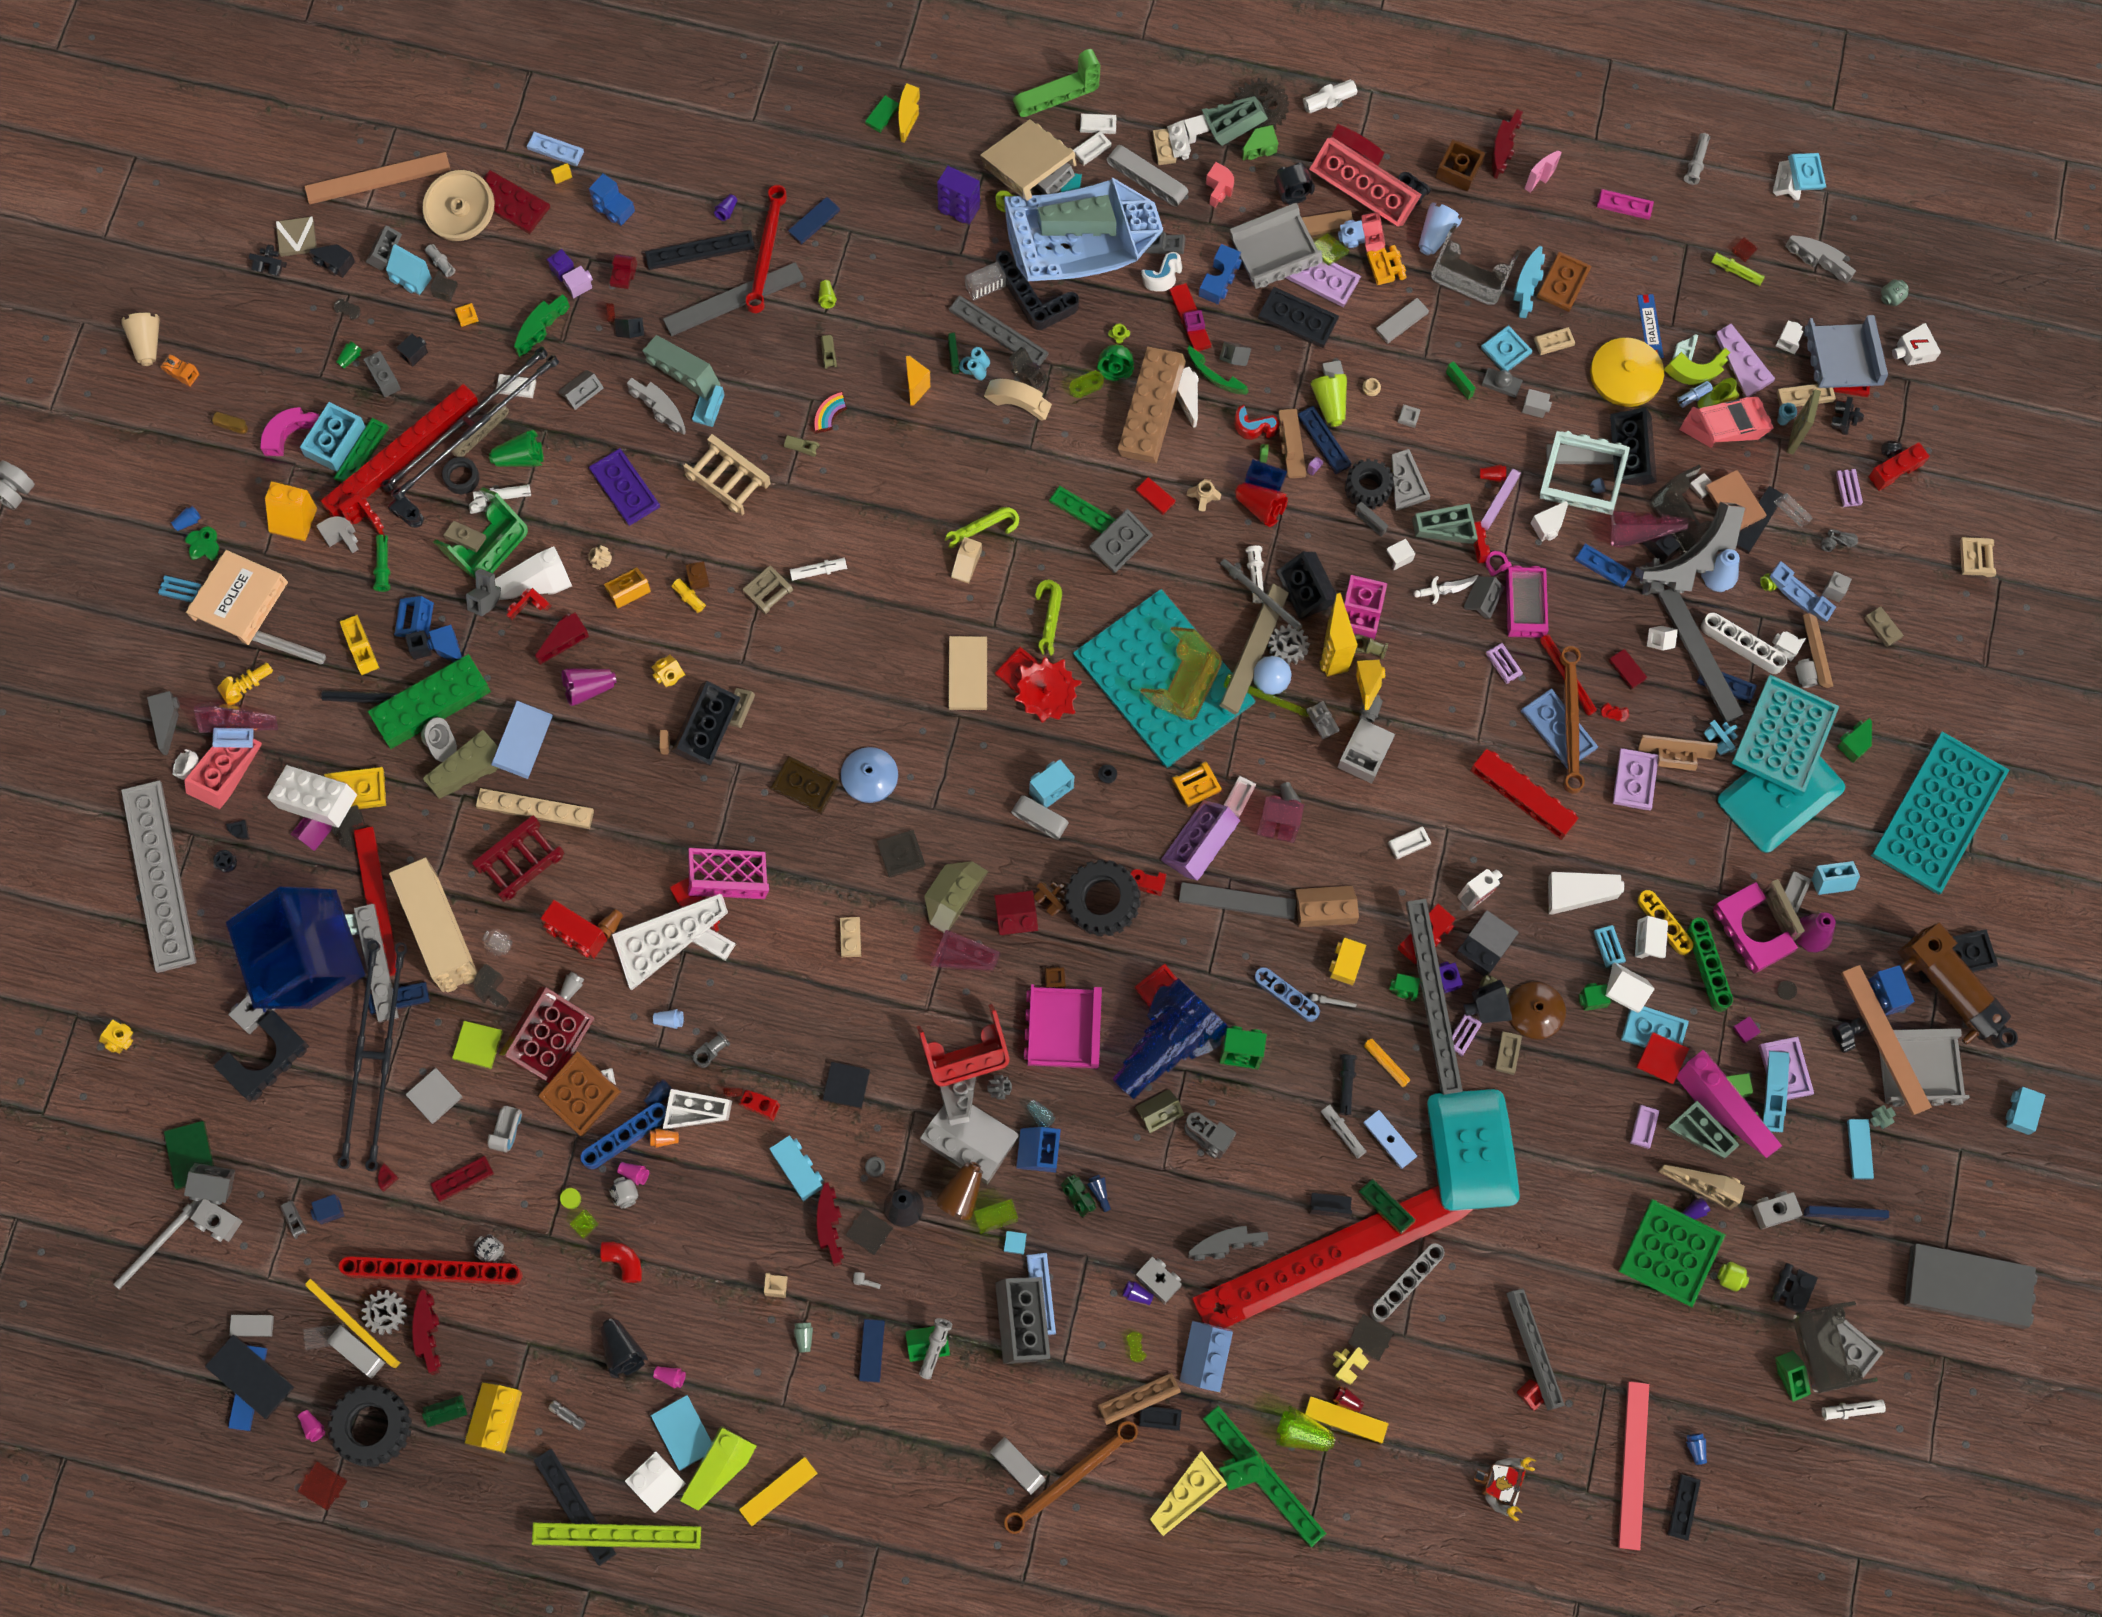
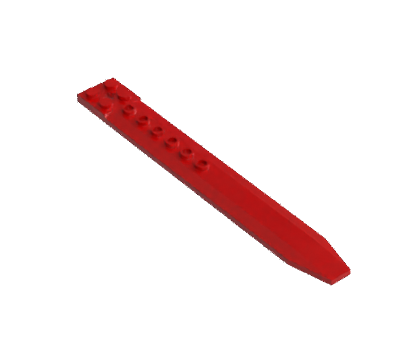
[1192,1185,1474,1328]

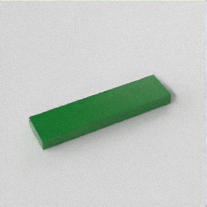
[334,418,389,484]
[1049,485,1116,534]

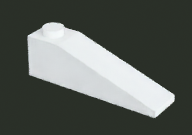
[495,547,572,600]

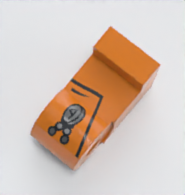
[160,355,200,387]

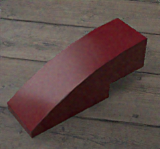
[1331,123,1385,166]

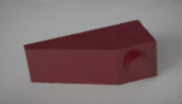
[535,612,589,665]

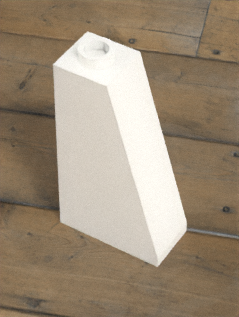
[1548,872,1624,914]

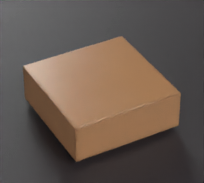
[660,730,670,754]

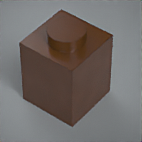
[686,561,710,590]

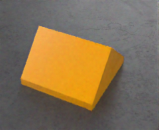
[906,356,931,406]
[604,568,651,609]

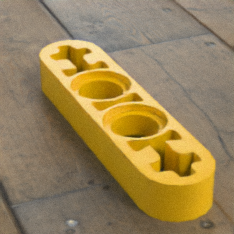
[1638,890,1693,955]

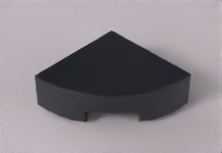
[226,820,250,840]

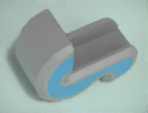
[487,1106,522,1153]

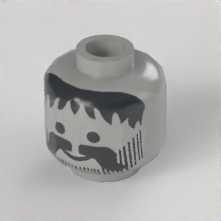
[609,1177,639,1209]
[474,1235,505,1263]

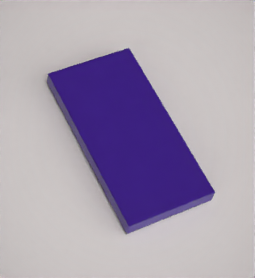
[589,448,660,526]

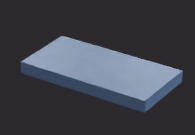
[1521,689,1598,769]
[491,701,553,779]

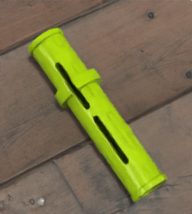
[1711,252,1765,286]

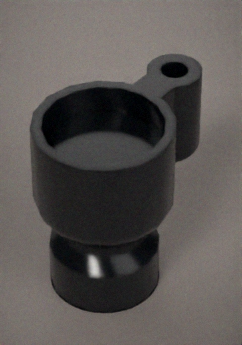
[1832,1017,1865,1053]

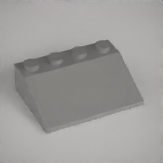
[920,1105,1020,1185]

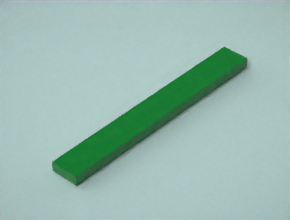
[1203,1406,1327,1548]

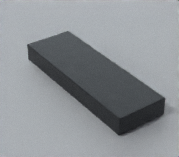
[1667,1474,1701,1541]

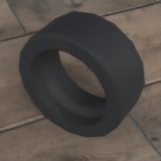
[442,457,480,495]

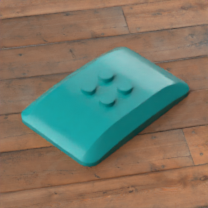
[1717,756,1845,853]
[1427,1089,1520,1211]

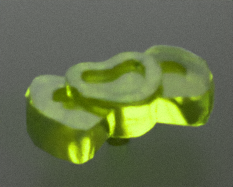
[1126,1331,1147,1363]

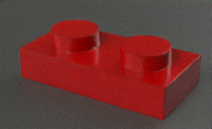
[1473,521,1490,563]

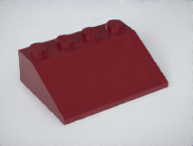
[499,987,595,1083]

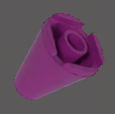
[562,669,617,706]
[1796,913,1835,953]

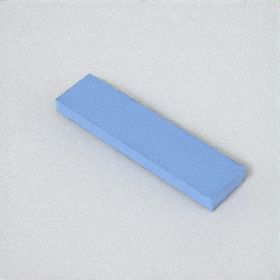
[1027,1253,1056,1335]

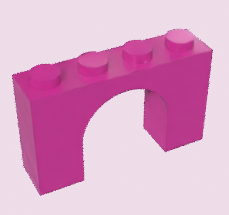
[1713,882,1798,974]

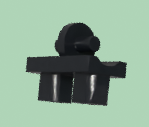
[249,244,287,276]
[1832,397,1864,435]

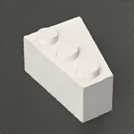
[663,1089,732,1129]

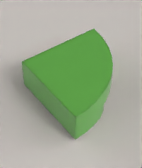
[1259,444,1268,463]

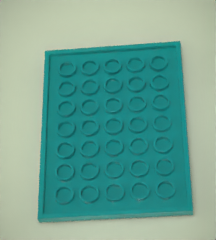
[1073,589,1255,769]

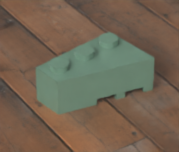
[1666,1101,1739,1160]

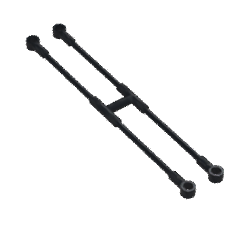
[381,347,559,501]
[337,940,408,1172]

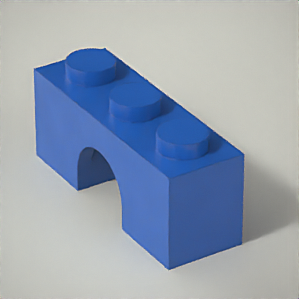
[1199,244,1242,304]

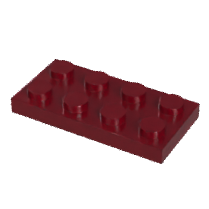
[483,170,550,234]

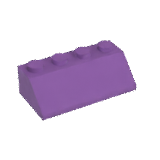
[1161,800,1240,881]

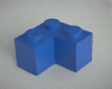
[589,174,635,226]

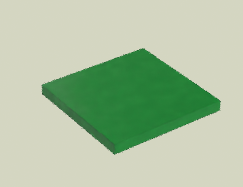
[1618,1199,1726,1307]

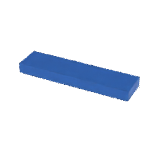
[228,1346,267,1431]

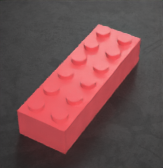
[1309,138,1422,227]

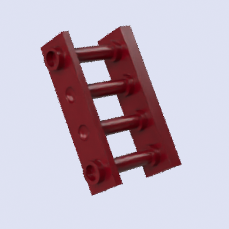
[472,815,565,902]

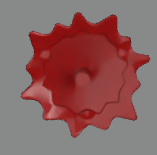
[1014,657,1082,723]

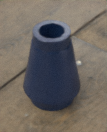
[644,1079,672,1106]

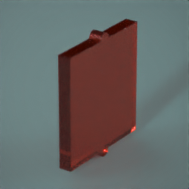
[297,1462,347,1511]

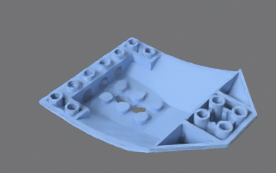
[1004,178,1163,281]

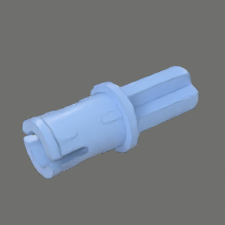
[1677,381,1713,408]

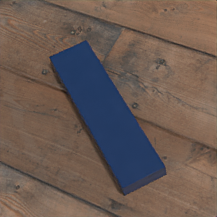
[1298,406,1352,474]
[1804,1206,1889,1221]

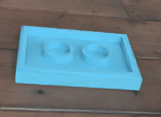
[1621,1006,1689,1048]
[651,1395,712,1471]

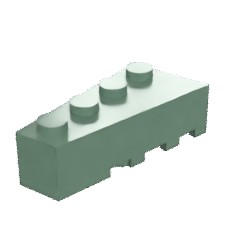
[1037,195,1116,236]
[643,335,721,401]

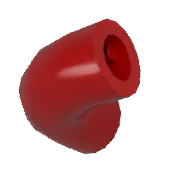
[601,1242,642,1283]

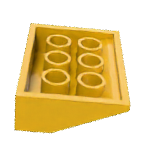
[1320,593,1357,677]

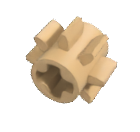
[588,545,612,570]

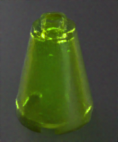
[1276,1406,1335,1452]

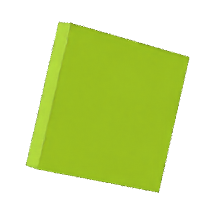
[453,1021,503,1069]

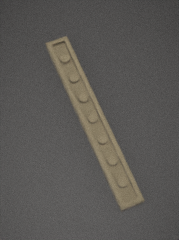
[1219,583,1289,715]

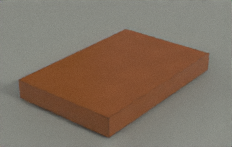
[1537,252,1592,312]

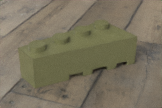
[423,730,499,799]

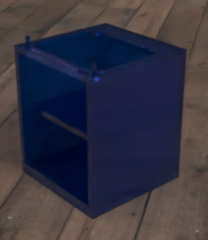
[226,887,365,1012]

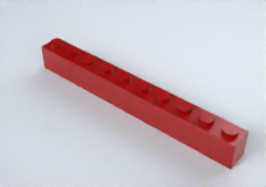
[321,384,479,517]

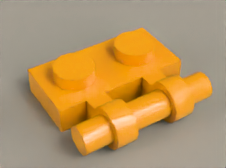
[1367,245,1406,285]

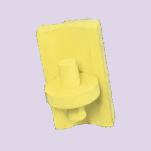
[1333,1347,1369,1385]

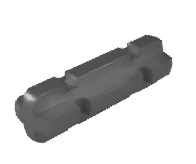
[548,1400,586,1430]

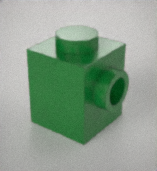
[1579,983,1611,1011]

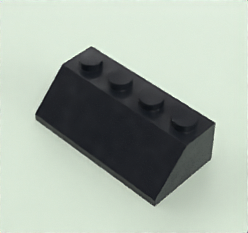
[1610,407,1657,486]
[671,681,741,766]

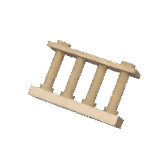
[684,434,771,516]

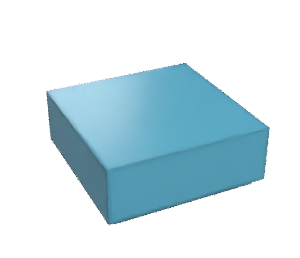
[1004,1231,1027,1255]

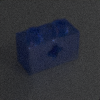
[1245,459,1287,492]

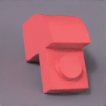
[1206,162,1234,208]
[1361,212,1385,251]

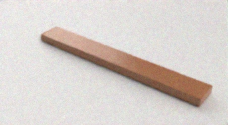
[305,152,451,204]
[1841,965,1932,1116]

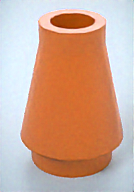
[650,1128,679,1148]

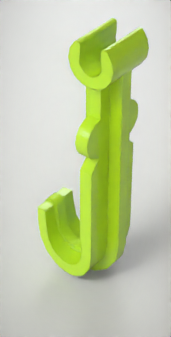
[945,507,1019,548]
[1035,579,1062,656]

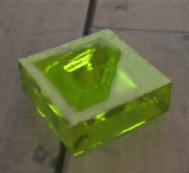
[570,1209,599,1239]

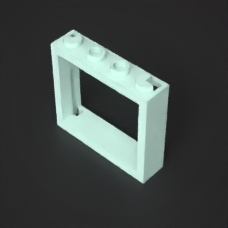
[1540,431,1630,515]

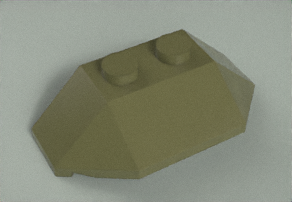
[924,861,988,935]

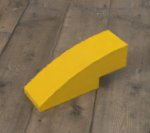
[899,83,920,143]
[340,615,379,675]

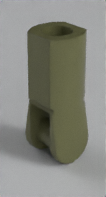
[820,335,837,369]
[784,435,820,457]

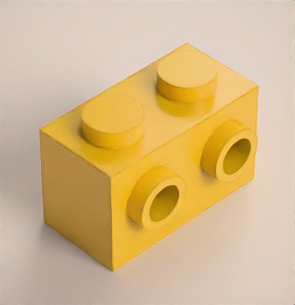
[1329,938,1366,986]

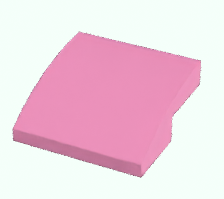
[1525,151,1562,193]

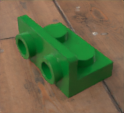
[1219,1451,1268,1491]

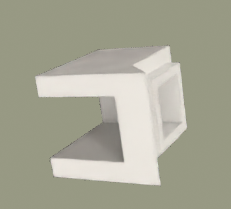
[1776,321,1803,354]
[1772,631,1806,661]

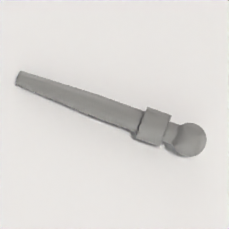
[1310,994,1357,1007]

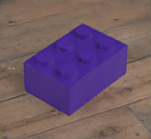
[937,166,980,225]

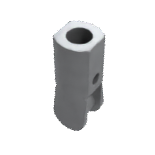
[280,1201,308,1239]

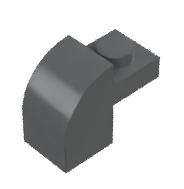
[466,569,501,616]

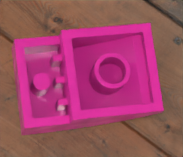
[1344,575,1387,639]

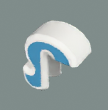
[1142,252,1182,291]

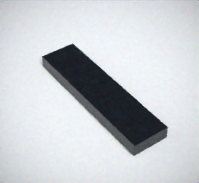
[1736,486,1785,554]

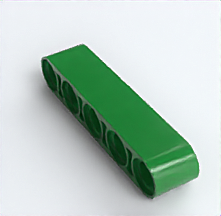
[1687,917,1733,1012]

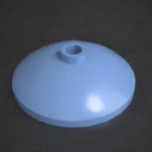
[841,747,898,803]

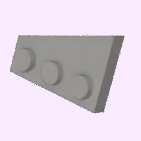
[1391,449,1430,511]
[939,1077,976,1126]

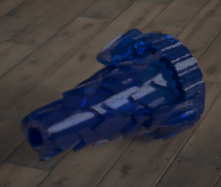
[1113,978,1230,1099]

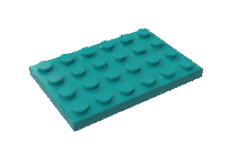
[1732,675,1839,796]

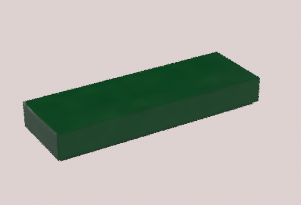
[1358,1179,1415,1235]

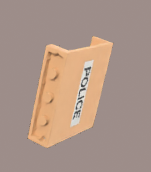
[186,550,288,645]

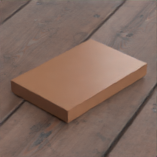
[1705,470,1766,530]

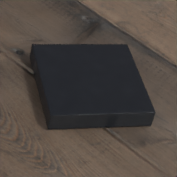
[823,1062,870,1109]

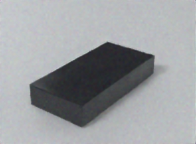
[1139,1406,1182,1431]

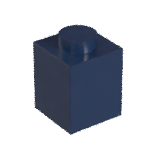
[310,1194,345,1225]

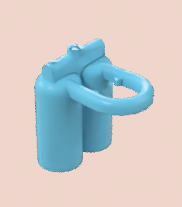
[959,347,990,381]

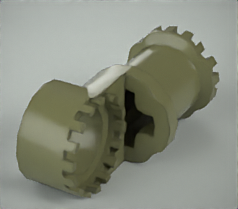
[1355,634,1389,659]

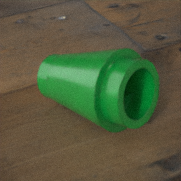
[336,341,363,369]

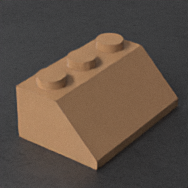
[1295,886,1359,927]

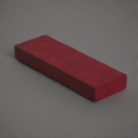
[430,1156,494,1202]

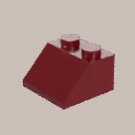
[994,890,1038,935]

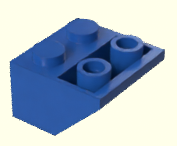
[1016,1127,1061,1173]

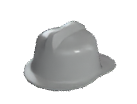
[421,717,457,762]

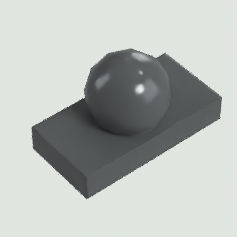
[1481,368,1523,398]

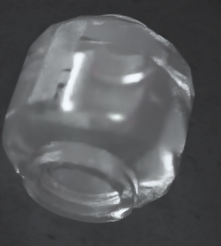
[482,928,513,956]

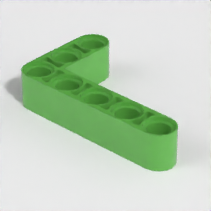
[1013,49,1100,117]

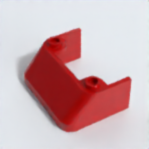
[916,1004,1009,1086]

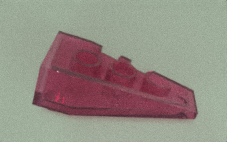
[1610,511,1688,548]
[194,702,278,733]

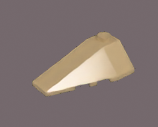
[1658,1165,1745,1210]

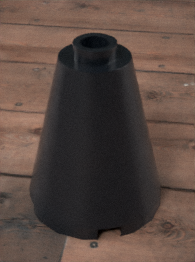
[884,1187,924,1227]
[600,1318,648,1378]

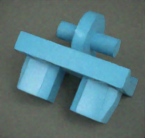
[1704,720,1738,756]

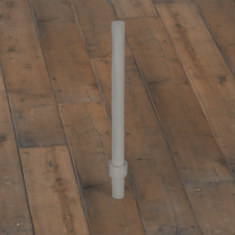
[114,1199,203,1289]

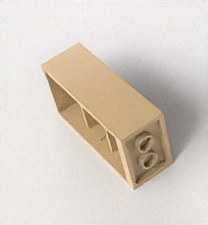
[389,858,479,992]

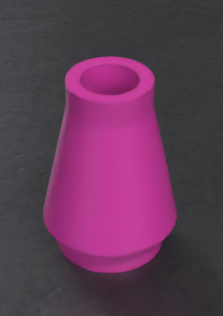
[618,1162,649,1185]
[653,1366,686,1388]
[298,1410,325,1442]

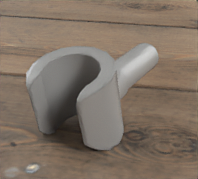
[853,1272,881,1289]

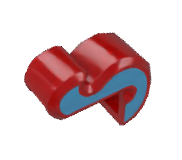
[1234,404,1279,440]

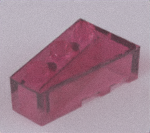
[931,930,1001,972]

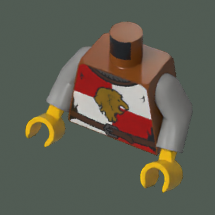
[1474,1457,1536,1521]

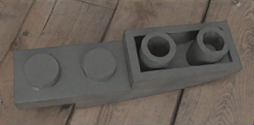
[1188,1226,1268,1261]

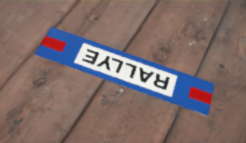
[1637,294,1664,358]

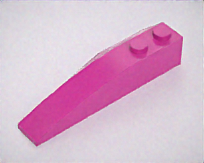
[1676,1050,1782,1158]

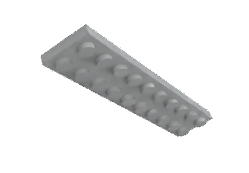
[121,781,197,973]

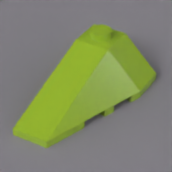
[680,1426,757,1510]

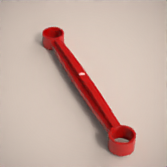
[746,185,787,313]

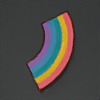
[814,391,847,434]

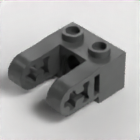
[1184,1112,1236,1159]

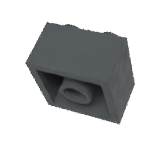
[184,1163,236,1204]

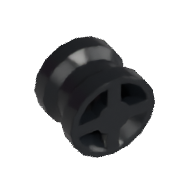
[214,850,237,873]

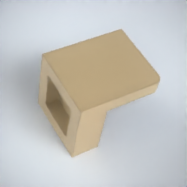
[764,1273,788,1298]

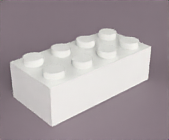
[267,765,357,828]

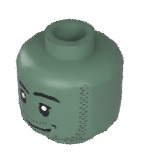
[1881,279,1909,306]

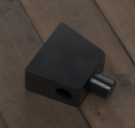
[1463,979,1512,1023]

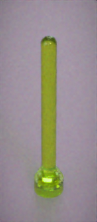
[1223,673,1308,716]

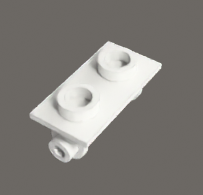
[1167,120,1191,160]

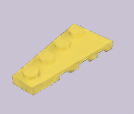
[1150,1451,1227,1537]

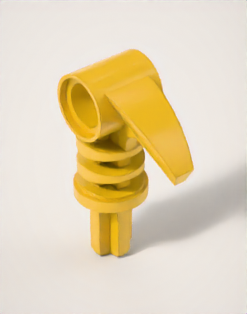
[217,663,273,705]

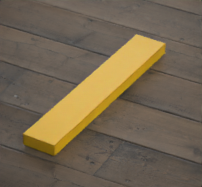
[305,1279,401,1368]

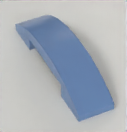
[1770,561,1836,622]

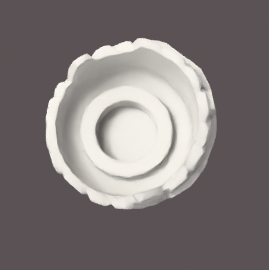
[172,749,199,780]

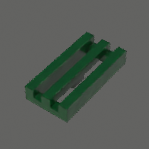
[948,333,959,374]

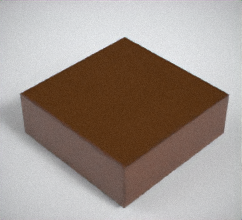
[1045,967,1066,988]

